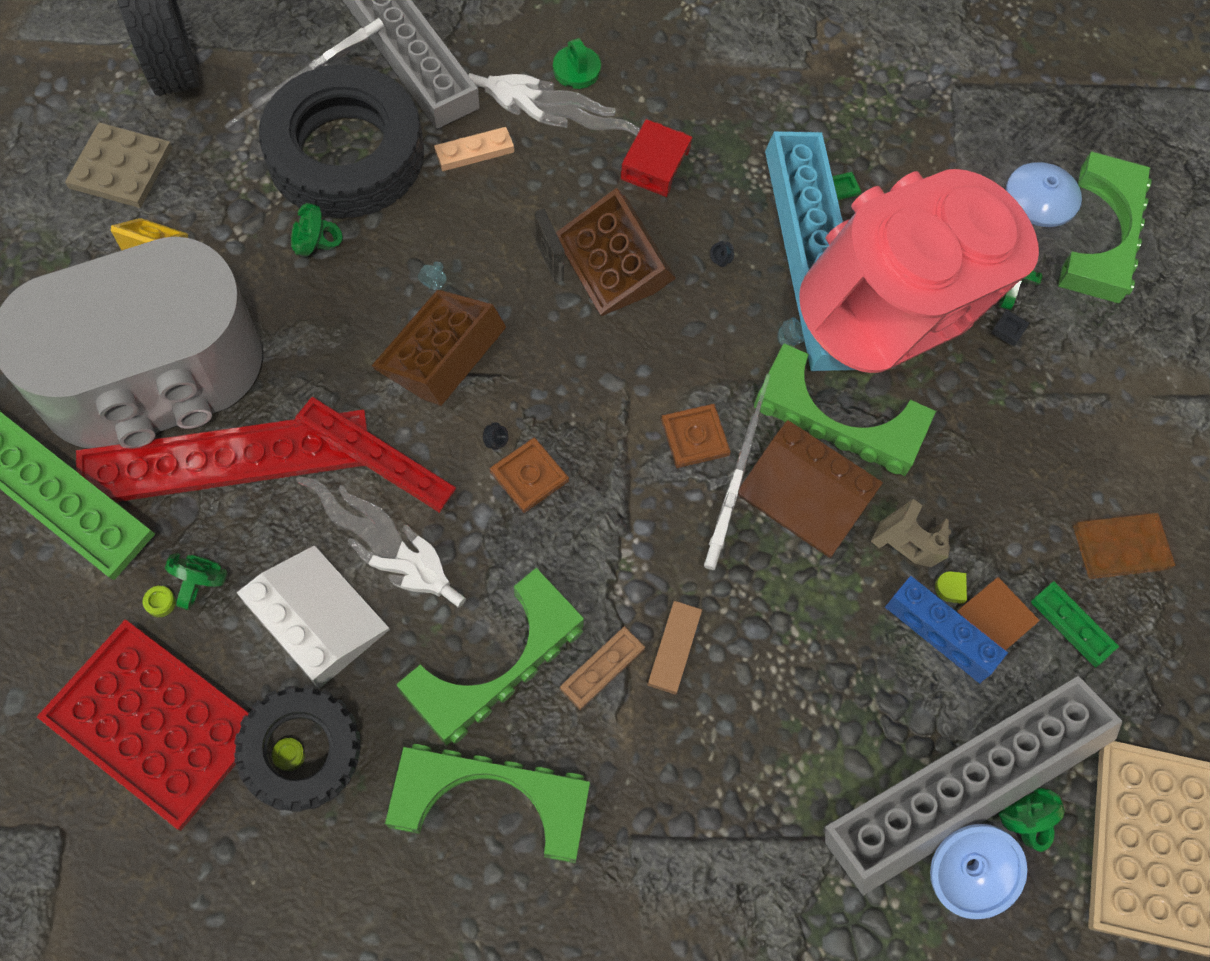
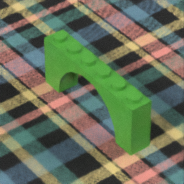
[1058,151,1151,303]
[754,344,936,476]
[396,568,584,746]
[385,744,590,863]

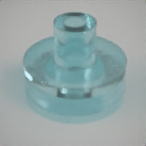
[418,262,447,290]

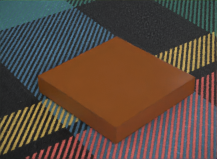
[661,404,731,468]
[490,437,569,513]
[957,577,1040,650]

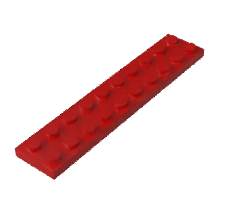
[76,410,368,502]

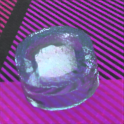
[778,318,804,346]

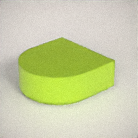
[935,572,967,604]

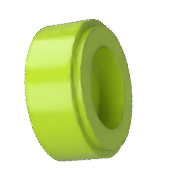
[143,586,176,617]
[272,738,305,771]

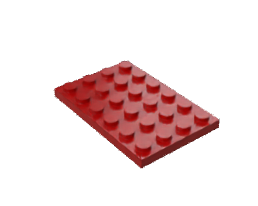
[37,619,249,831]

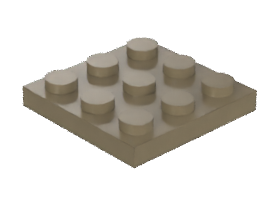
[65,123,173,208]

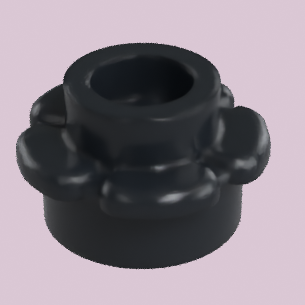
[710,241,734,267]
[483,422,509,450]

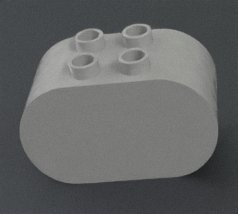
[0,237,262,449]

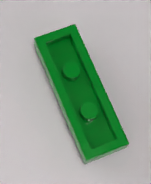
[1031,581,1119,668]

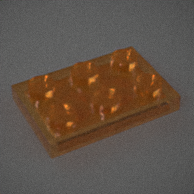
[1073,513,1176,579]

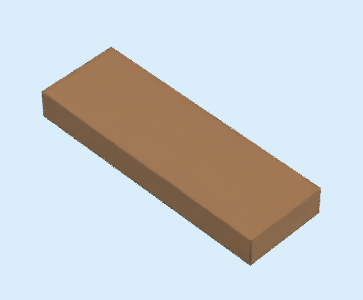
[647,601,702,695]
[560,626,645,711]

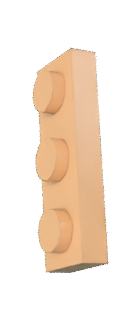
[434,127,514,171]

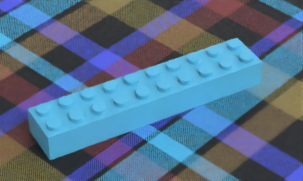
[765,132,855,371]

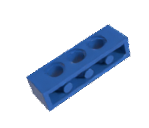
[885,576,1008,684]

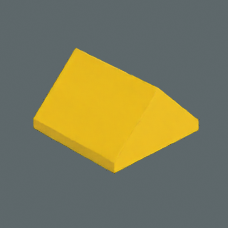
[111,218,188,250]

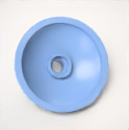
[1006,162,1082,227]
[930,824,1027,919]

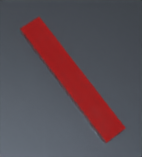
[295,397,456,513]

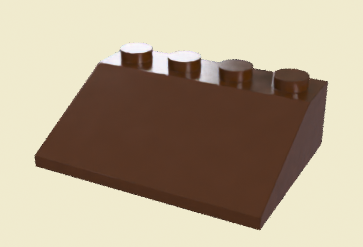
[554,188,676,316]
[372,289,506,406]
[738,420,883,558]

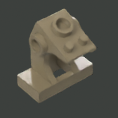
[871,499,951,567]

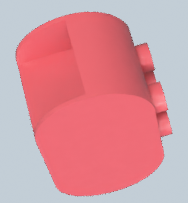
[799,169,1039,373]

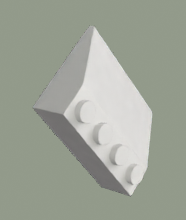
[237,545,390,689]

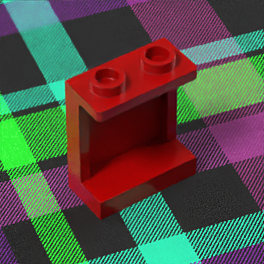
[621,119,692,197]

